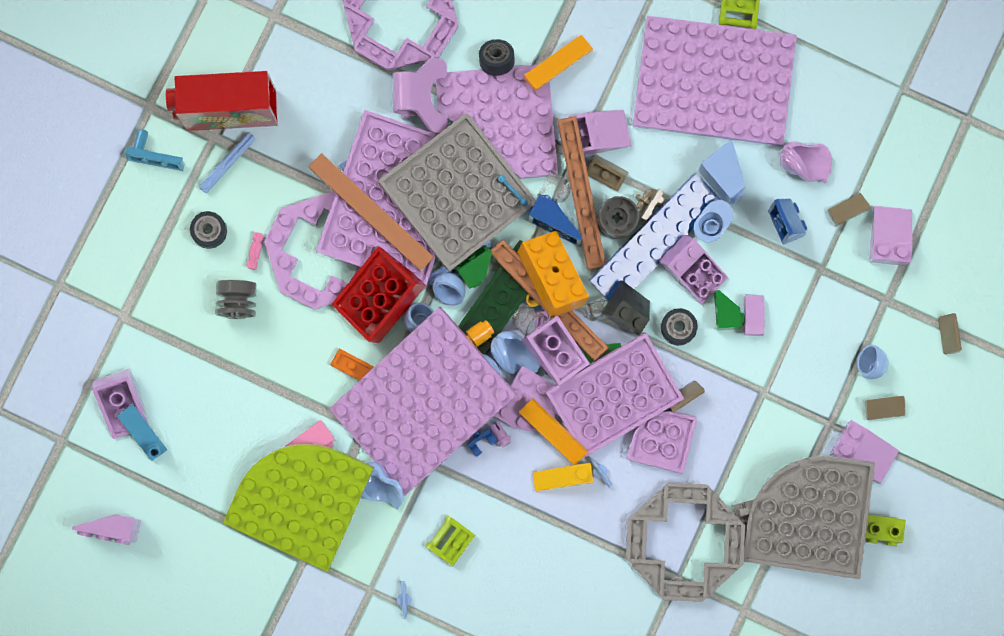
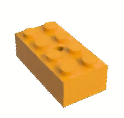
[518,231,589,318]

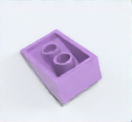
[869,206,912,266]
[521,316,590,386]
[92,368,149,439]
[830,420,899,484]

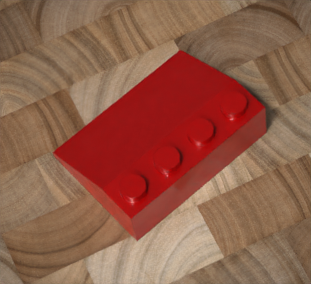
[332,246,426,343]

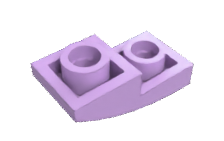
[743,295,765,336]

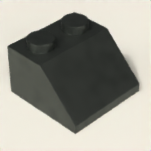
[601,280,650,336]

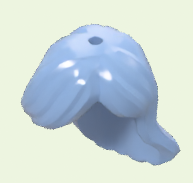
[491,331,541,374]
[362,462,404,510]

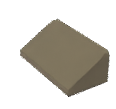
[587,155,629,191]
[827,193,871,227]
[938,313,962,355]
[668,381,705,412]
[864,396,905,420]

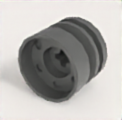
[596,196,639,240]
[215,280,257,319]

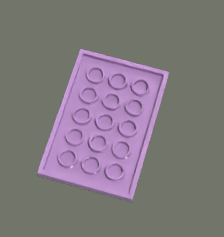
[545,332,684,458]

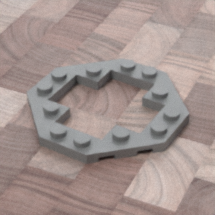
[626,483,745,602]

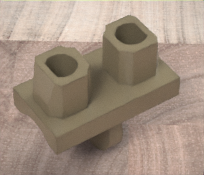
[635,189,668,221]

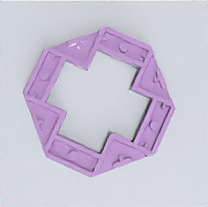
[343,0,459,71]
[264,191,360,310]

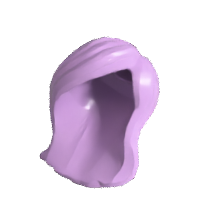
[780,141,832,183]

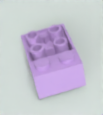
[569,110,632,156]
[659,234,728,304]
[72,514,141,545]

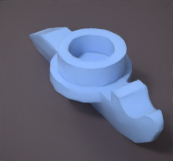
[588,456,612,488]
[397,581,411,619]

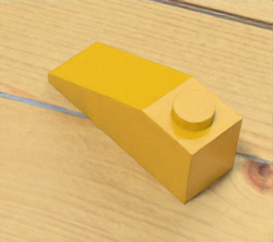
[533,463,593,492]

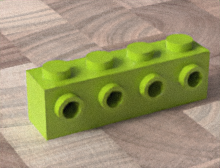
[865,515,906,547]

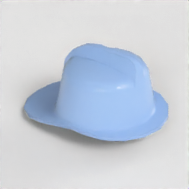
[693,200,733,242]

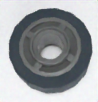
[479,39,515,76]

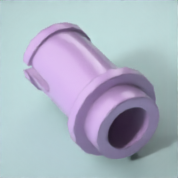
[489,422,512,448]

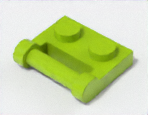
[718,0,760,29]
[425,515,476,566]

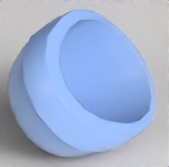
[433,273,465,306]
[403,302,434,332]
[857,344,888,380]

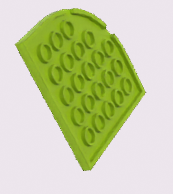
[223,443,374,572]

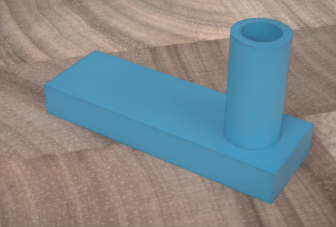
[125,129,185,171]
[117,403,167,461]

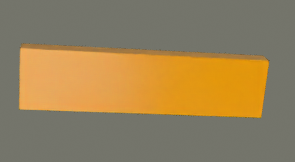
[523,34,593,91]
[519,398,588,465]

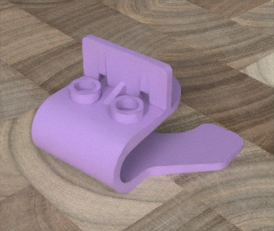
[393,58,448,133]

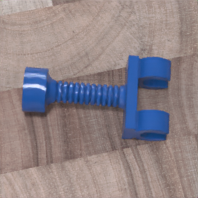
[467,429,497,457]

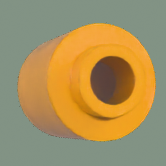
[466,320,494,347]

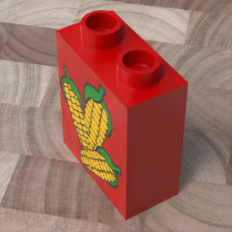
[166,71,278,131]

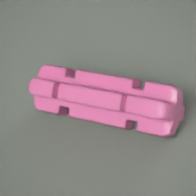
[246,232,264,270]

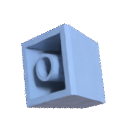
[698,140,745,205]

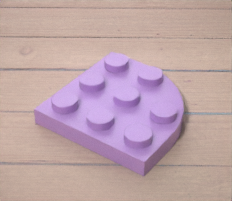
[494,366,559,431]
[627,411,697,474]

